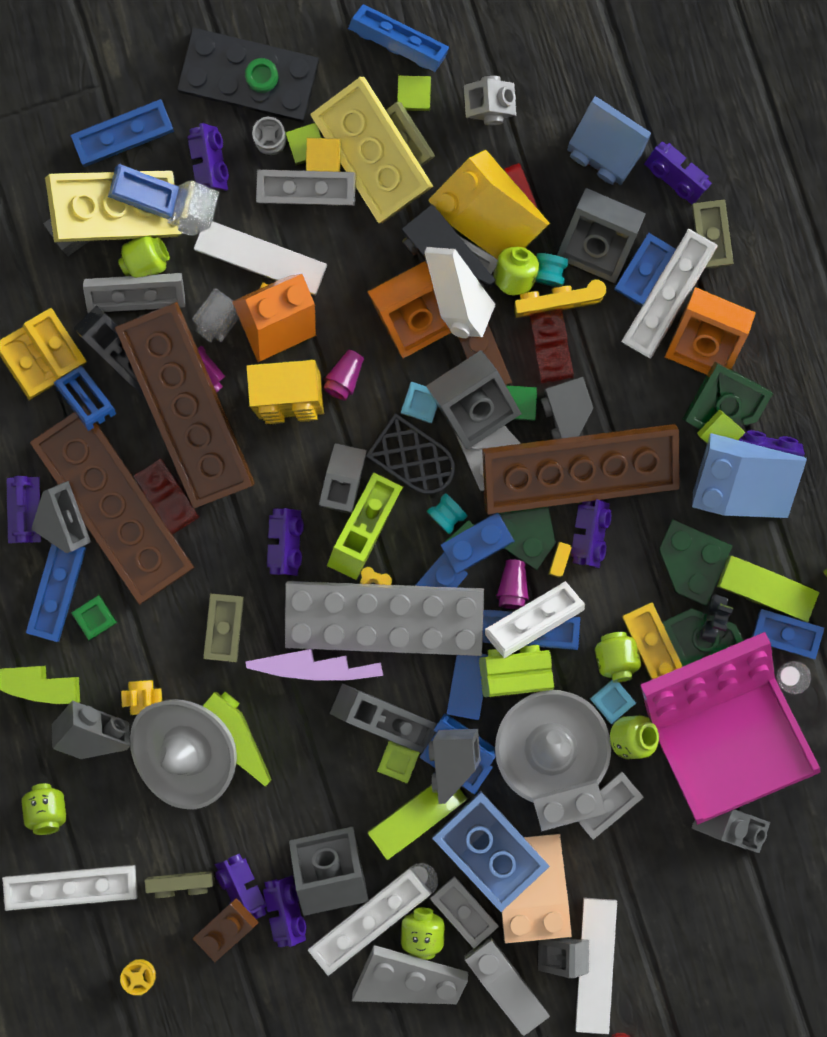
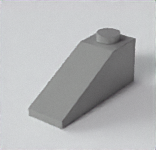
[464,936,550,1036]

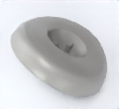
[495,690,611,803]
[130,699,237,809]

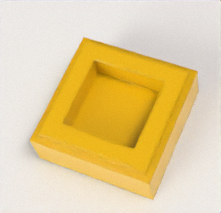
[306,138,341,172]
[548,542,572,578]

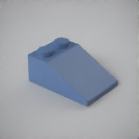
[567,96,651,185]
[692,433,807,518]
[432,791,550,912]

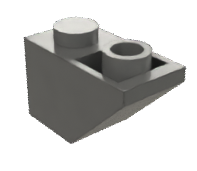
[541,377,593,440]
[319,443,367,514]
[52,700,130,759]
[429,729,481,804]
[692,809,771,853]

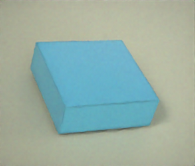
[401,382,438,424]
[590,680,636,724]

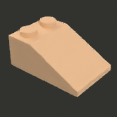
[501,834,572,943]

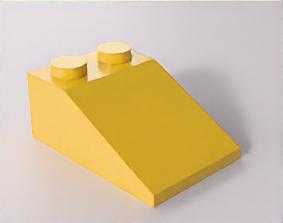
[428,150,550,259]

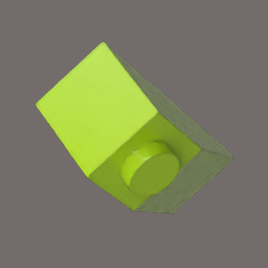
[327,473,403,580]
[203,692,272,786]

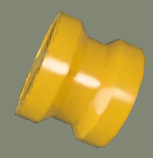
[120,959,156,995]

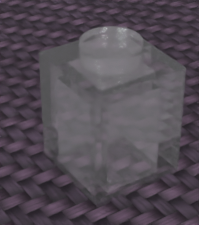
[168,180,219,235]
[192,288,239,343]

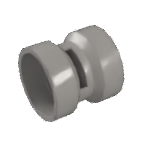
[252,116,287,155]

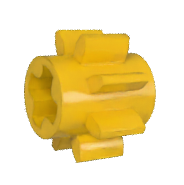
[121,680,162,715]

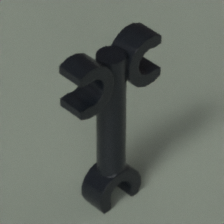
[699,595,733,643]

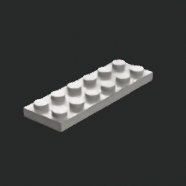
[285,581,484,656]

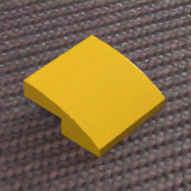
[0,308,87,400]

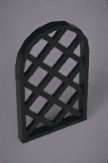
[366,413,455,494]

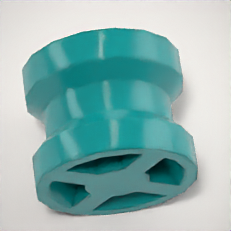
[535,253,568,287]
[427,493,468,534]

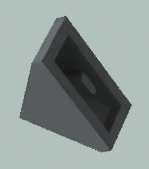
[31,481,91,553]
[538,938,589,978]

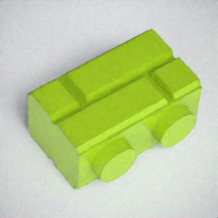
[479,645,554,697]

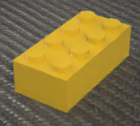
[247,360,324,424]

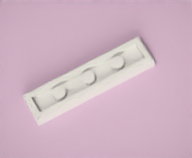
[194,219,327,296]
[621,229,718,359]
[2,865,138,911]
[308,867,431,976]
[575,898,617,1034]

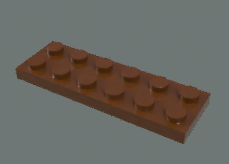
[115,302,255,509]
[30,406,195,605]
[482,424,679,514]

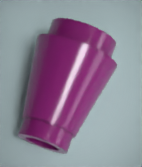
[323,350,364,401]
[496,560,529,609]

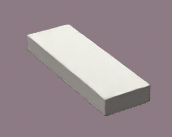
[485,581,585,658]

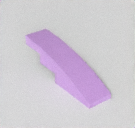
[246,649,383,680]

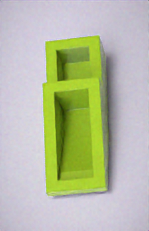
[717,556,819,623]
[0,666,80,704]
[368,784,467,860]

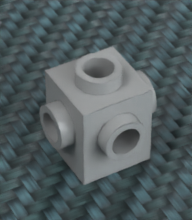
[464,76,516,125]

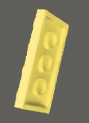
[310,77,434,223]
[45,171,182,242]

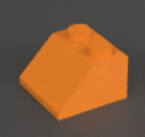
[368,261,451,358]
[232,274,316,362]
[665,287,756,375]

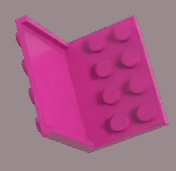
[641,632,820,825]

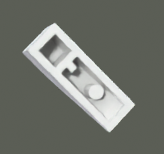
[425,247,495,338]

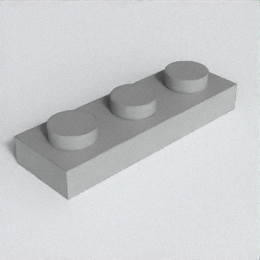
[256,170,356,206]
[83,273,185,313]

